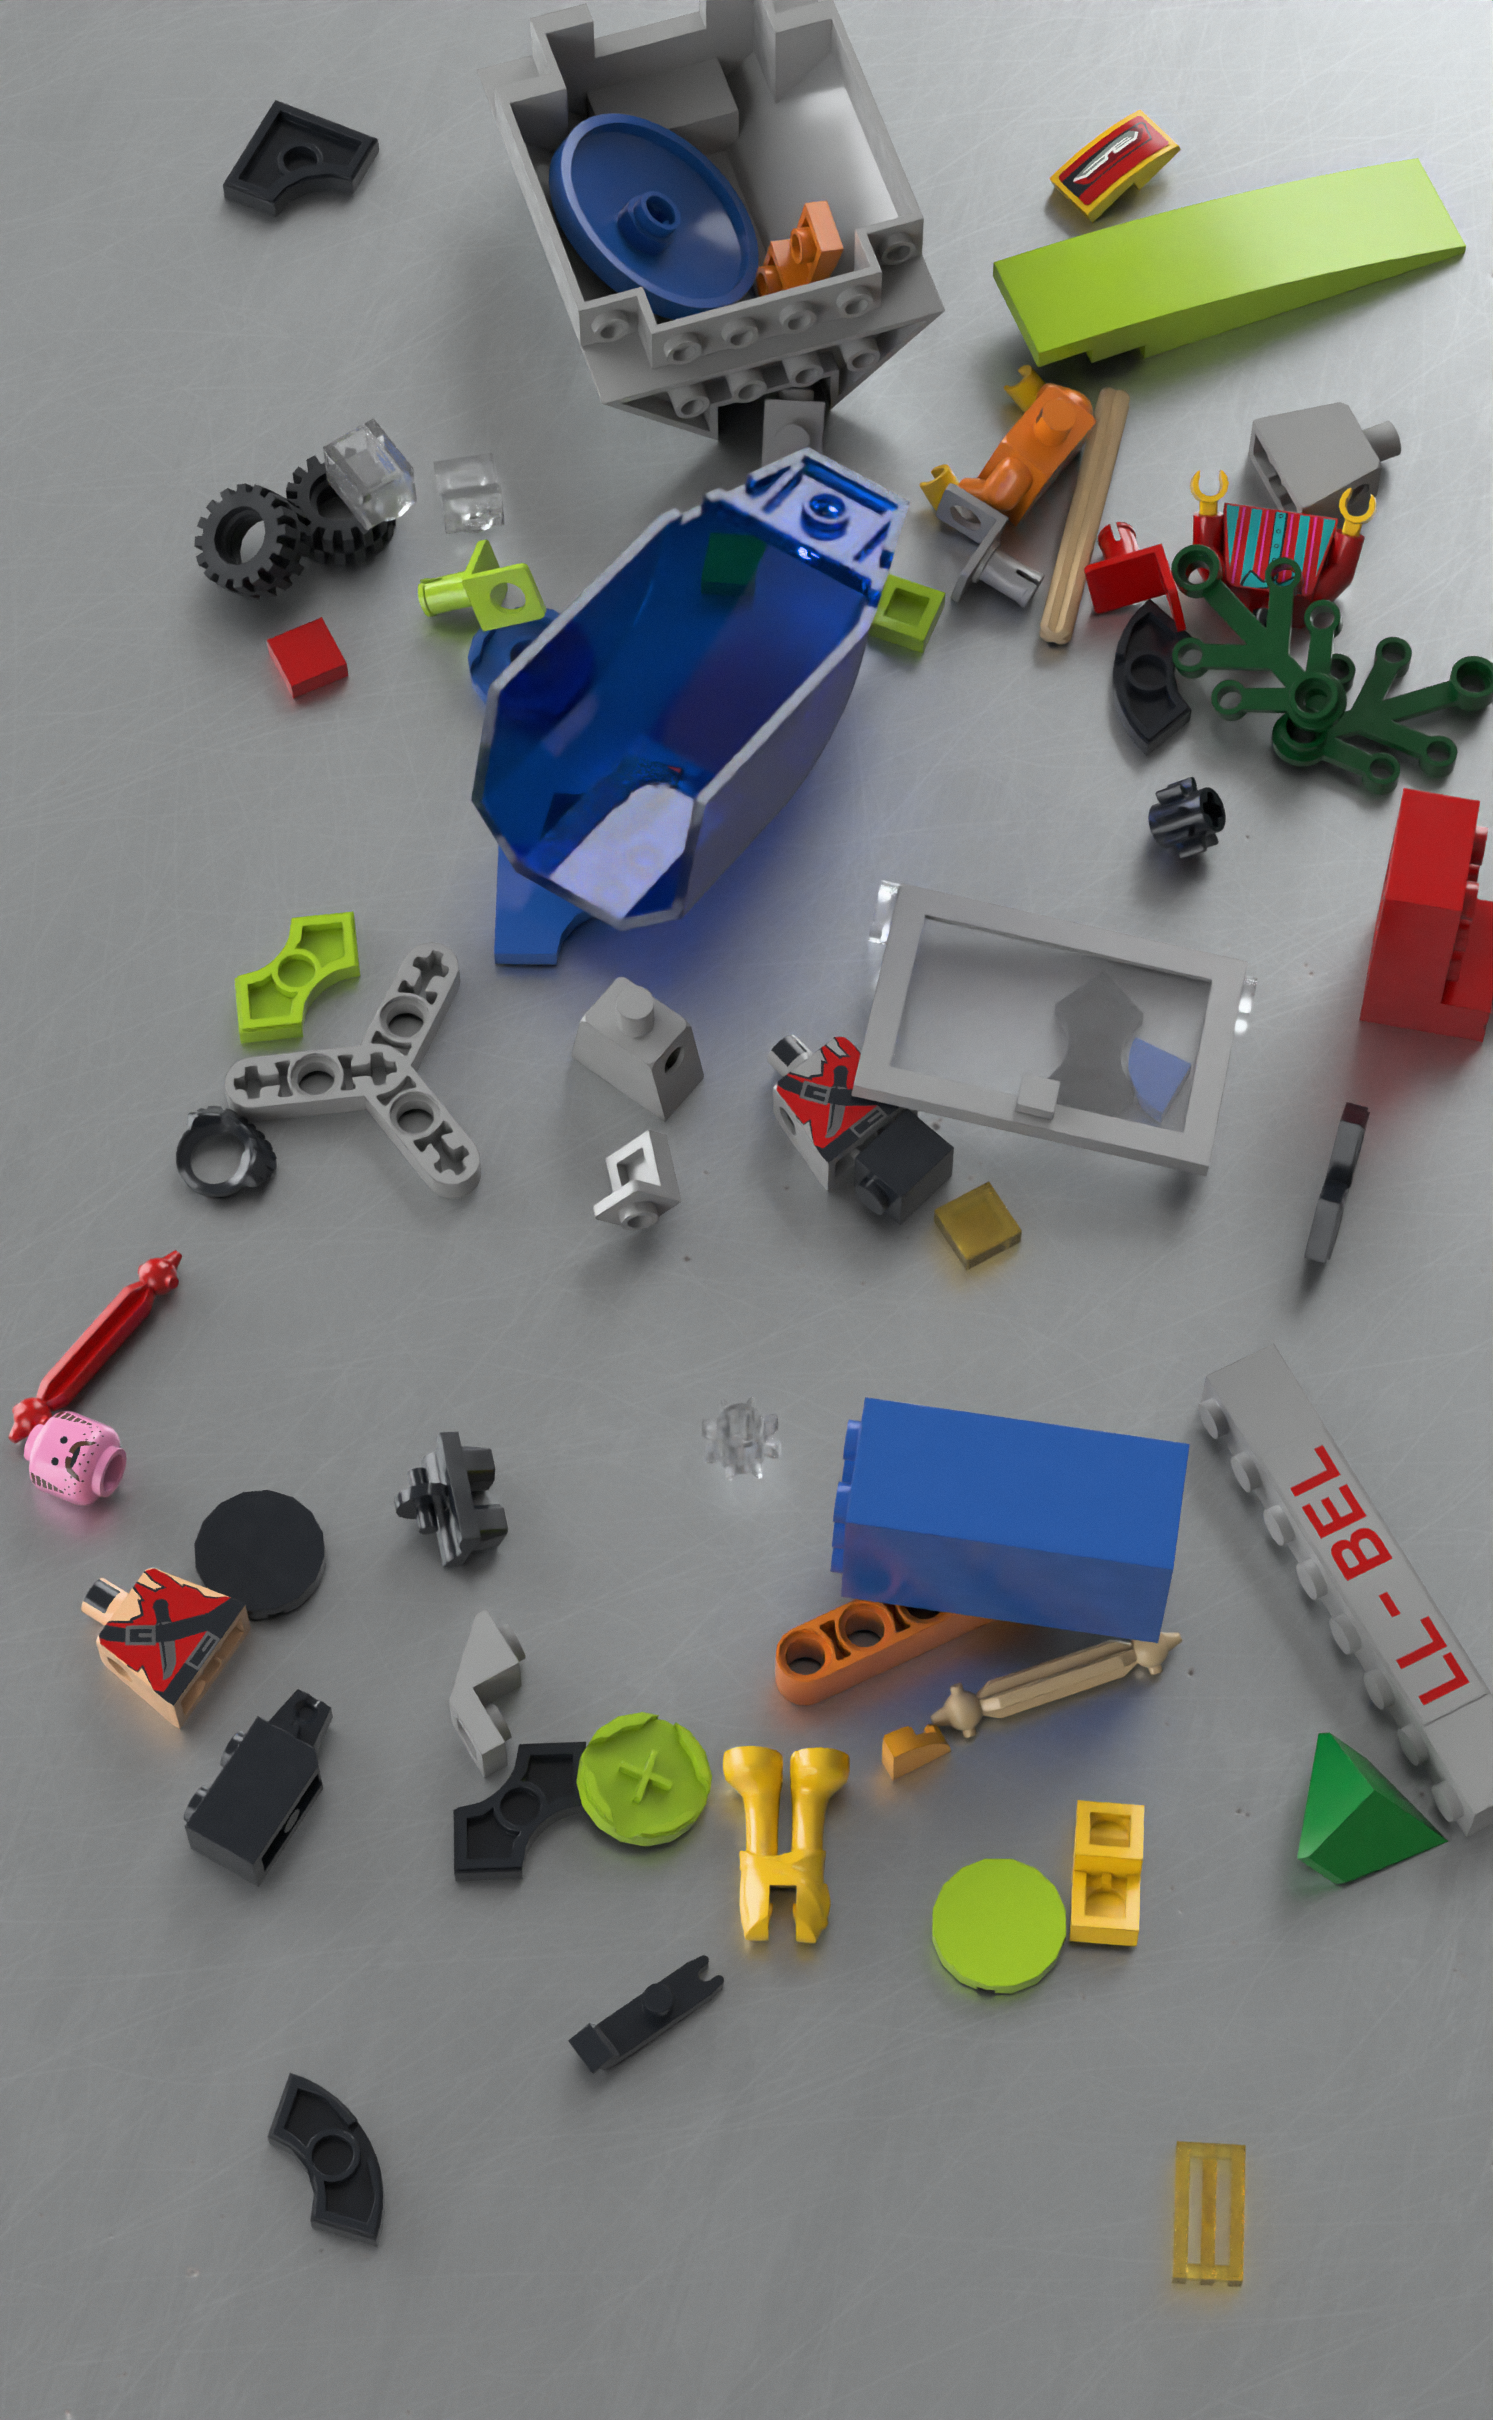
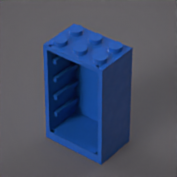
[830,1397,1190,1643]

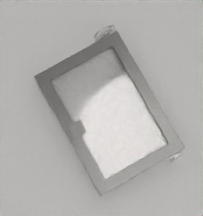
[851,880,1257,1176]

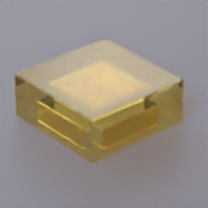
[934,1181,1022,1271]

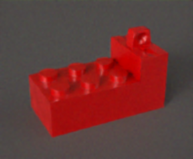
[1359,788,1493,1042]

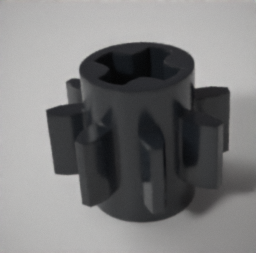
[1148,777,1226,859]

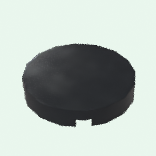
[194,1490,326,1620]

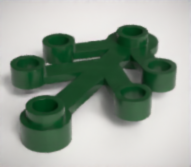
[1171,544,1347,732]
[1271,637,1493,795]

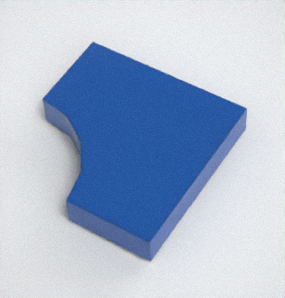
[494,845,622,965]

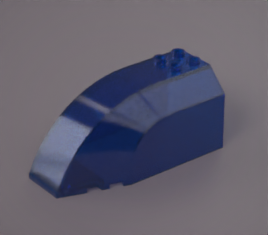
[471,446,911,931]

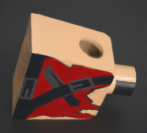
[81,1568,251,1729]

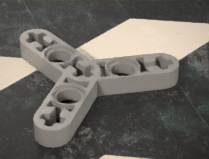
[224,942,481,1199]

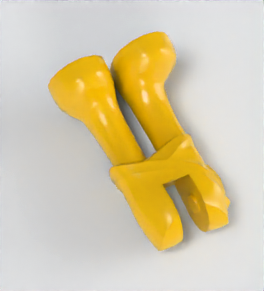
[723,1746,850,1944]

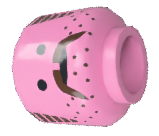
[24,1411,127,1505]

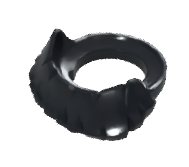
[176,1106,277,1197]

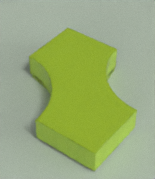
[235,911,360,1043]

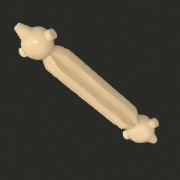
[930,1632,1182,1738]

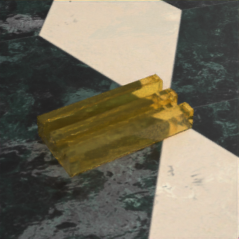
[1172,2141,1246,2287]

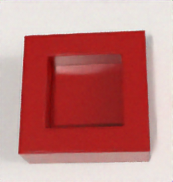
[267,617,348,699]

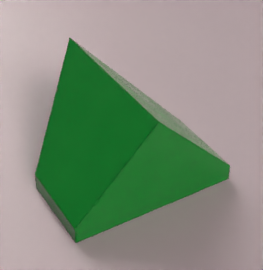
[1297,1732,1449,1884]

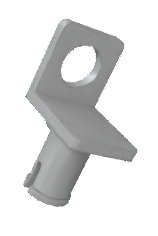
[936,483,1045,608]

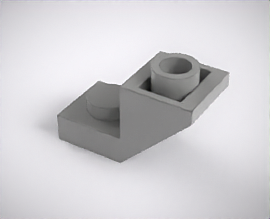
[449,1609,526,1778]

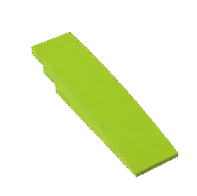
[993,158,1466,367]

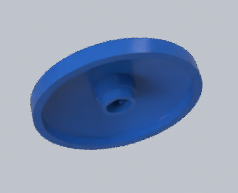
[548,113,759,320]

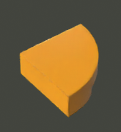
[882,1724,951,1781]

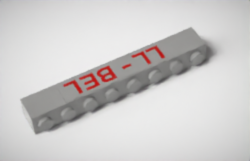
[1198,1343,1493,1837]

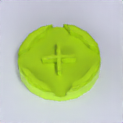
[576,1712,712,1847]
[932,1858,1066,1993]

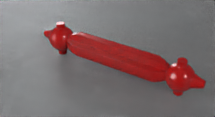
[8,1250,182,1444]

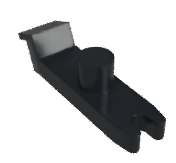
[568,1955,724,2073]

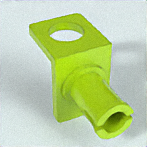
[418,539,547,632]

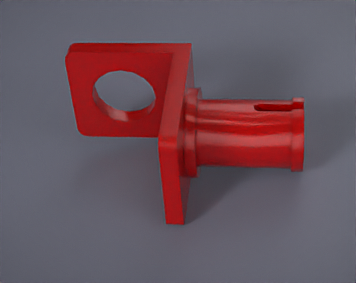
[1084,522,1187,632]

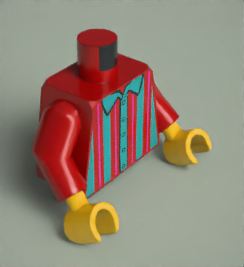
[1190,470,1377,629]

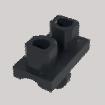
[394,1432,508,1567]

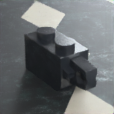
[183,1689,333,1887]

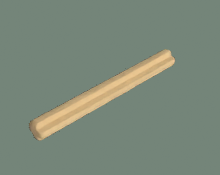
[1039,387,1130,645]

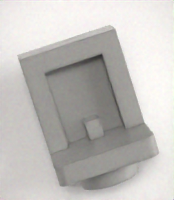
[761,389,826,475]
[593,1130,682,1231]

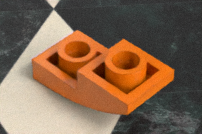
[756,200,844,297]

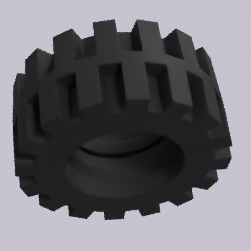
[194,483,311,600]

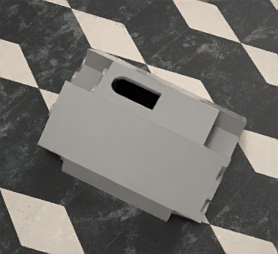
[477,0,945,440]

